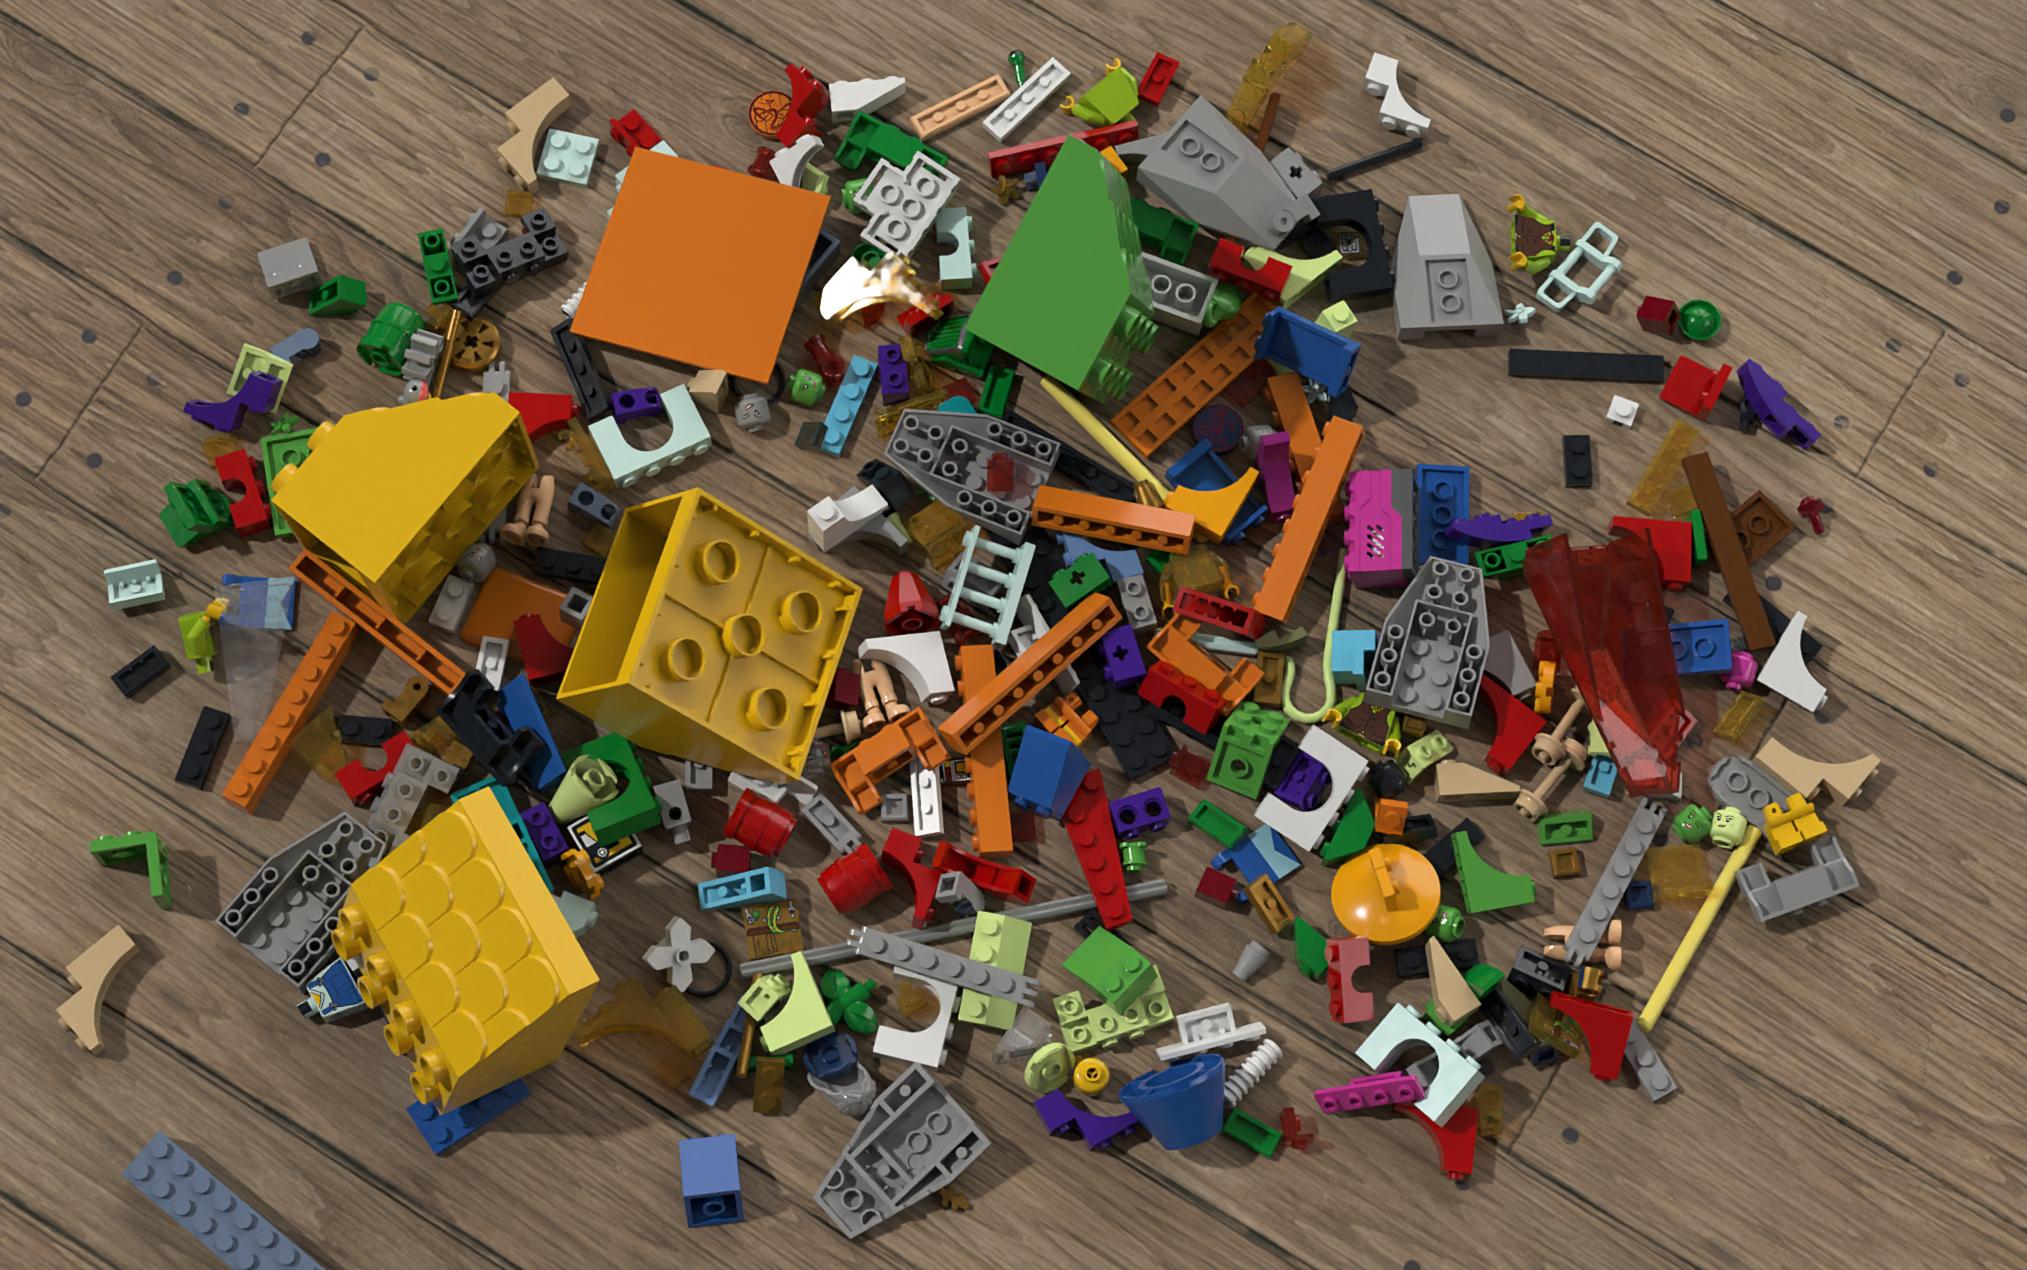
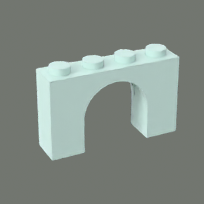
[588,384,712,489]
[1355,1003,1485,1127]

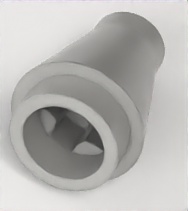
[1232,941,1270,982]

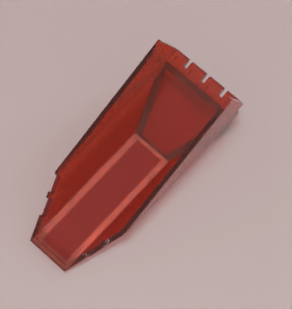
[1522,528,1685,798]

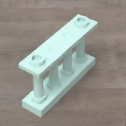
[939,525,1036,649]

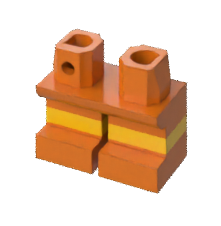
[1033,692,1099,749]

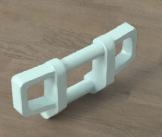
[1536,222,1623,312]

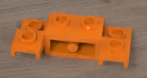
[1146,613,1265,717]
[829,707,951,816]

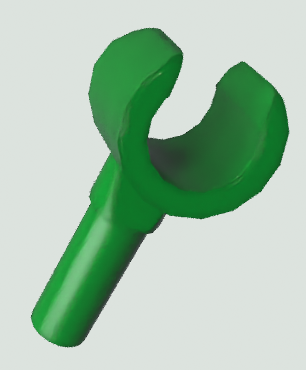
[827,738,861,760]

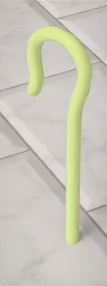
[1280,548,1349,724]

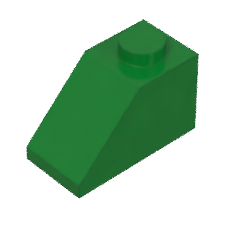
[309,275,367,316]
[1292,916,1328,981]

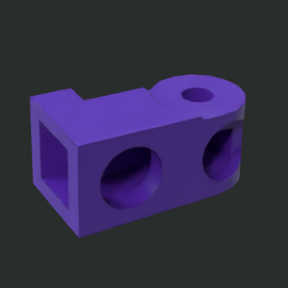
[611,387,663,425]

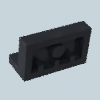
[1506,945,1572,1004]

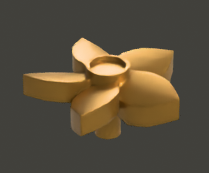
[990,175,1019,206]

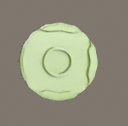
[1024,1042,1075,1094]

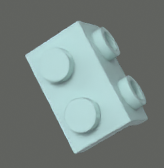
[104,559,165,611]

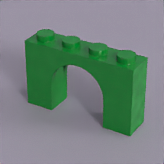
[561,732,663,847]

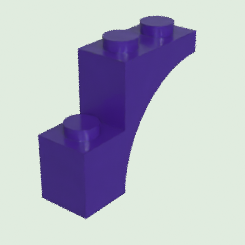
[183,370,283,433]
[1033,1089,1139,1151]

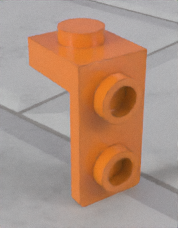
[1374,797,1408,835]

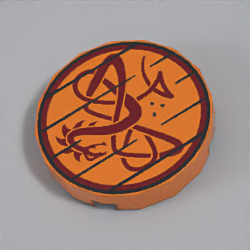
[748,91,792,140]

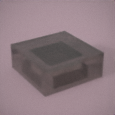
[794,422,828,450]

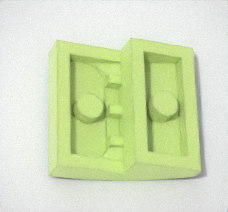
[227,343,293,414]

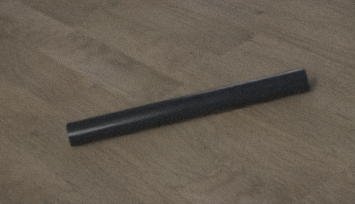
[1326,138,1423,181]

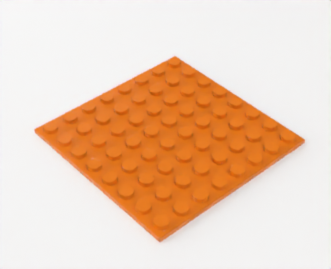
[569,147,831,385]

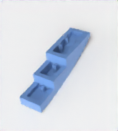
[688,995,760,1107]

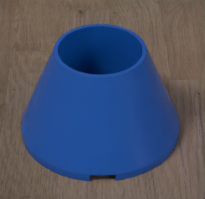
[1118,1054,1226,1150]

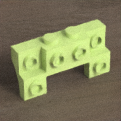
[1052,965,1174,1054]

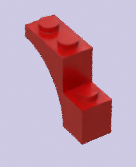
[775,62,830,149]
[881,827,943,931]
[931,841,1037,904]

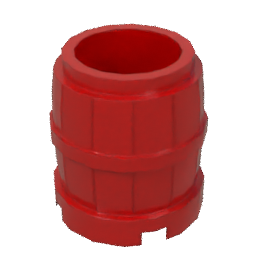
[722,788,798,858]
[817,842,893,915]

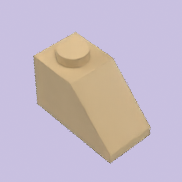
[687,370,729,413]

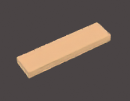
[910,74,1011,142]

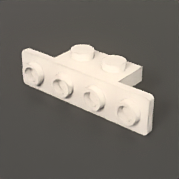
[1008,594,1080,695]
[728,771,818,805]
[1155,1002,1267,1062]

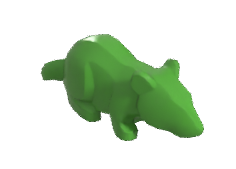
[1202,282,1244,328]

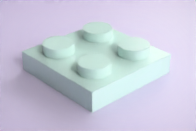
[536,128,600,189]

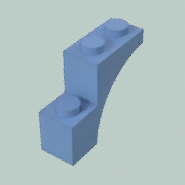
[1054,530,1144,590]

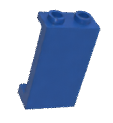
[1254,306,1362,397]
[1164,438,1268,547]

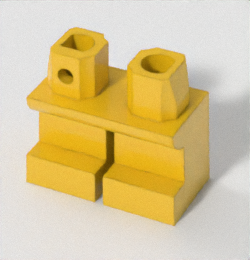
[1762,793,1828,856]

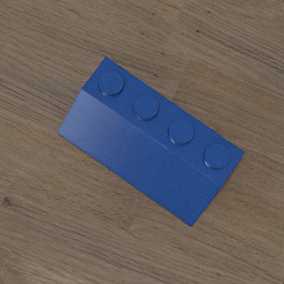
[495,674,568,794]

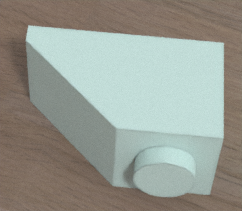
[557,891,598,938]

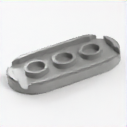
[1708,756,1793,841]

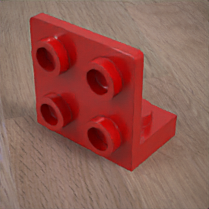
[1659,355,1733,421]

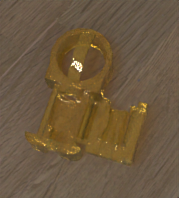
[898,334,936,394]

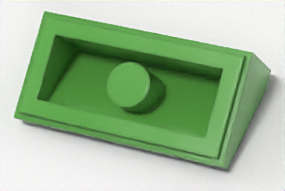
[1536,810,1593,845]

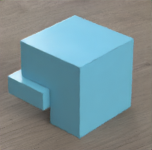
[1332,630,1379,691]

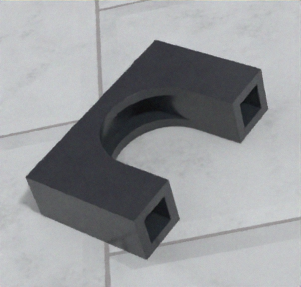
[1311,189,1395,303]

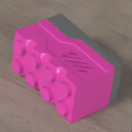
[1344,468,1419,589]

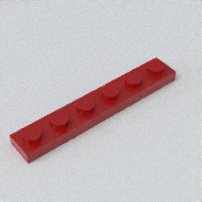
[987,120,1139,178]

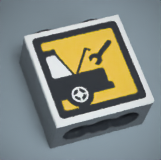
[567,816,643,877]

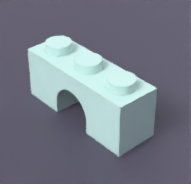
[935,207,977,290]

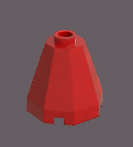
[884,570,939,636]

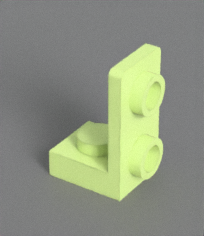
[1394,730,1453,785]
[738,973,792,1022]

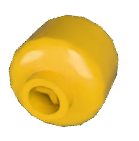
[1073,1058,1110,1097]

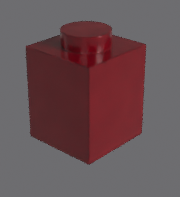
[1636,295,1681,336]
[824,667,860,711]
[711,844,752,877]
[1194,866,1238,910]

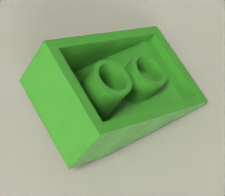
[1062,926,1158,1016]

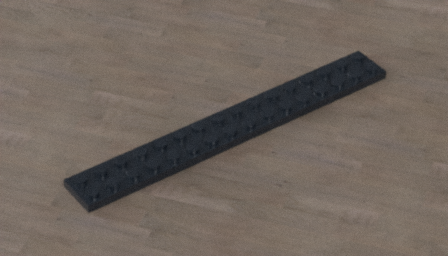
[970,402,1177,782]

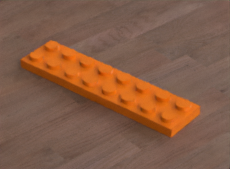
[1110,293,1277,460]

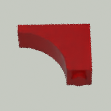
[508,392,579,444]
[1608,516,1692,593]
[1172,586,1268,641]
[513,613,574,688]
[1478,674,1547,777]
[1549,990,1634,1082]
[1391,1099,1479,1182]

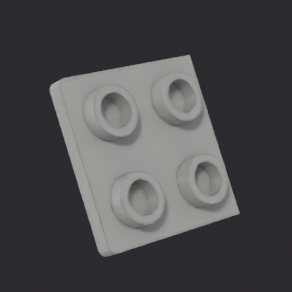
[257,238,323,300]

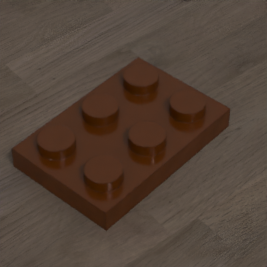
[1705,489,1796,568]

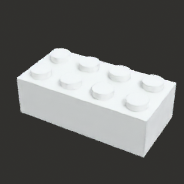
[1142,252,1219,336]

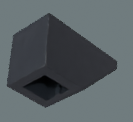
[856,458,915,511]

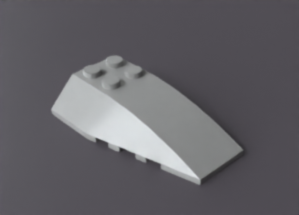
[813,1061,992,1239]

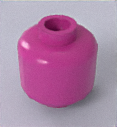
[1719,651,1758,692]

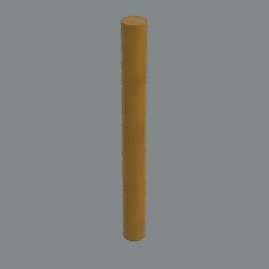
[431,309,462,399]
[736,973,764,1078]

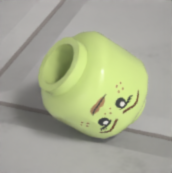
[1709,807,1747,849]

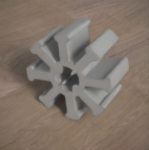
[401,329,444,387]

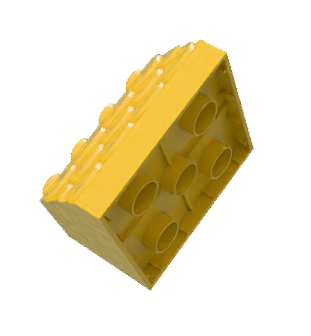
[270,392,540,625]
[556,487,863,784]
[331,786,600,1116]

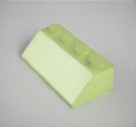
[958,911,1032,1031]

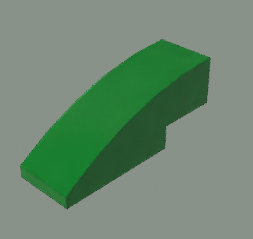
[1462,964,1505,1001]

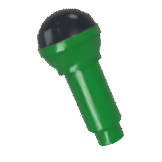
[1008,50,1026,88]

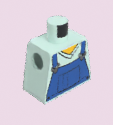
[297,957,369,1023]

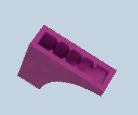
[1254,431,1295,523]

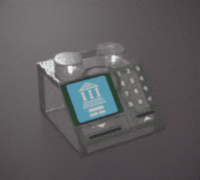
[992,1006,1053,1065]

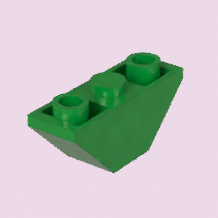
[417,228,458,305]
[1474,534,1558,581]
[1319,788,1375,867]

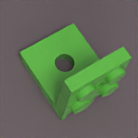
[1206,701,1291,800]
[89,831,173,910]

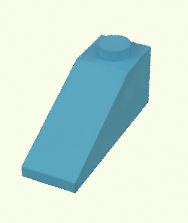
[698,867,787,911]

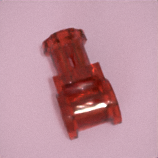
[747,146,778,182]
[804,334,845,388]
[936,593,984,648]

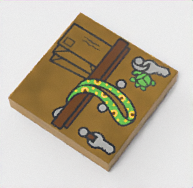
[742,898,804,961]

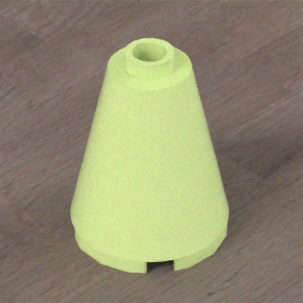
[548,755,619,825]

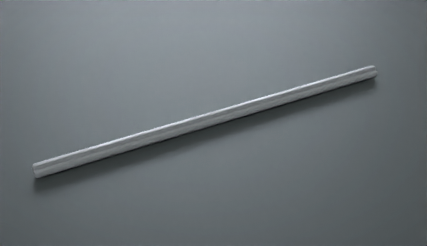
[740,879,1168,979]

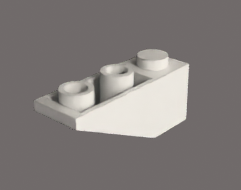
[829,76,905,123]

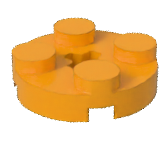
[1534,661,1557,715]
[561,849,604,901]

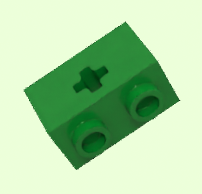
[1048,552,1114,612]

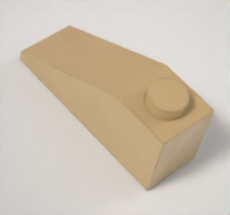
[1433,760,1520,802]
[1425,936,1481,1028]

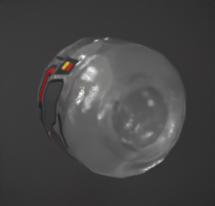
[801,737,831,779]

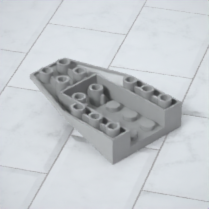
[1136,95,1301,251]
[1390,194,1504,340]
[884,409,1061,546]
[1364,556,1490,729]
[215,811,387,995]

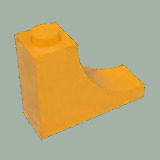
[1163,467,1259,545]

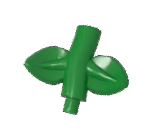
[821,970,878,1033]

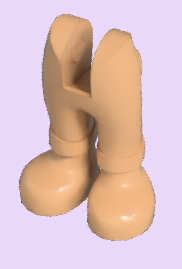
[500,474,555,547]
[852,659,911,732]
[1544,919,1622,970]

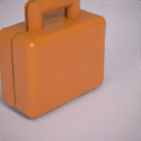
[461,567,577,664]

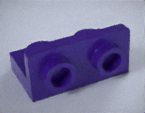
[1273,750,1332,812]

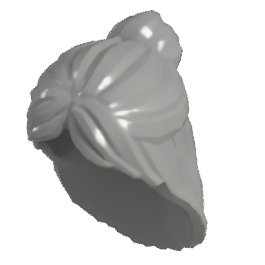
[807,1060,877,1121]

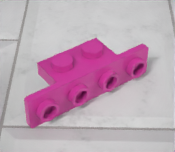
[1314,1071,1425,1114]

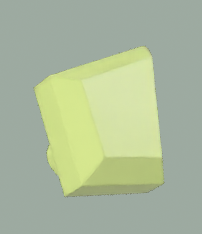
[802,163,829,195]

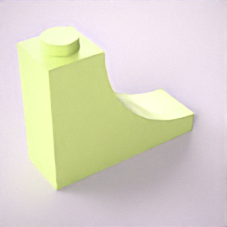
[1243,246,1343,309]
[1268,300,1358,375]
[759,951,836,1055]

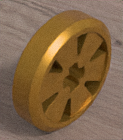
[443,316,501,373]

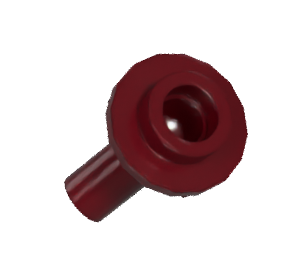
[1797,496,1825,534]

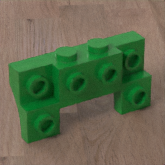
[834,110,948,178]
[1130,197,1199,267]

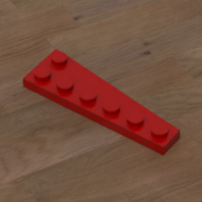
[1061,768,1132,931]

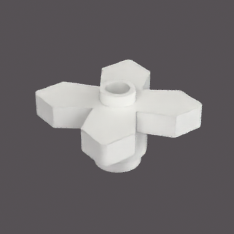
[642,916,715,992]

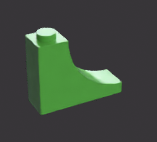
[1451,831,1537,914]

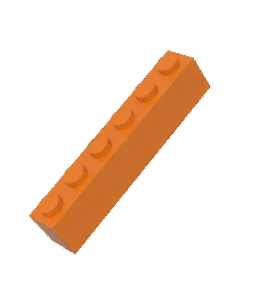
[1262,371,1344,524]
[1031,485,1196,555]

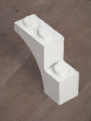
[1362,53,1431,139]
[769,134,824,188]

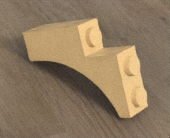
[497,77,571,195]
[1752,737,1881,806]
[56,924,141,1056]

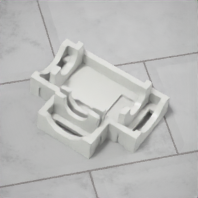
[853,151,961,268]

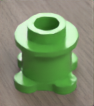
[1120,842,1148,874]

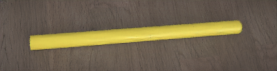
[1040,374,1208,543]
[1637,825,1762,1033]

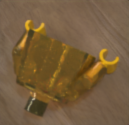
[1159,544,1240,618]

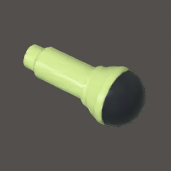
[883,510,913,545]

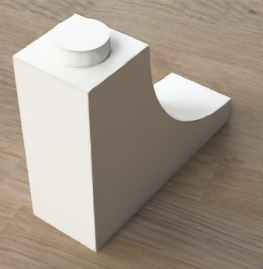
[807,485,888,553]
[1756,611,1828,713]
[857,631,955,705]

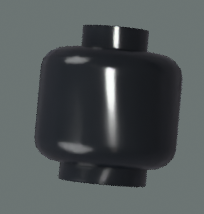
[1367,760,1408,800]

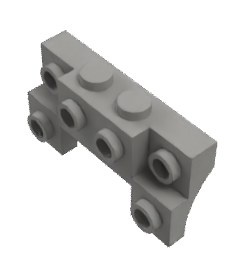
[366,743,459,855]
[1734,836,1860,923]

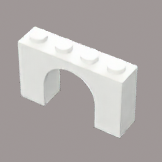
[1253,725,1369,851]
[873,966,963,1073]

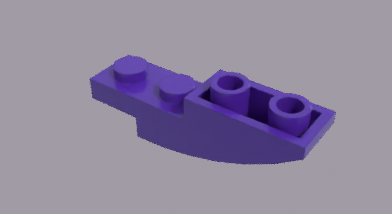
[1737,358,1821,450]
[1443,513,1553,549]

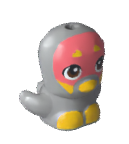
[398,379,432,405]

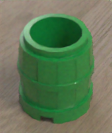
[356,302,425,376]

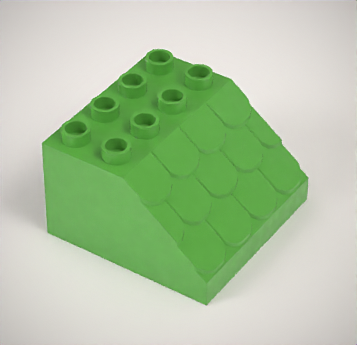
[964,134,1159,405]

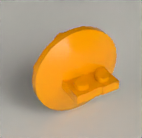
[1331,844,1441,945]

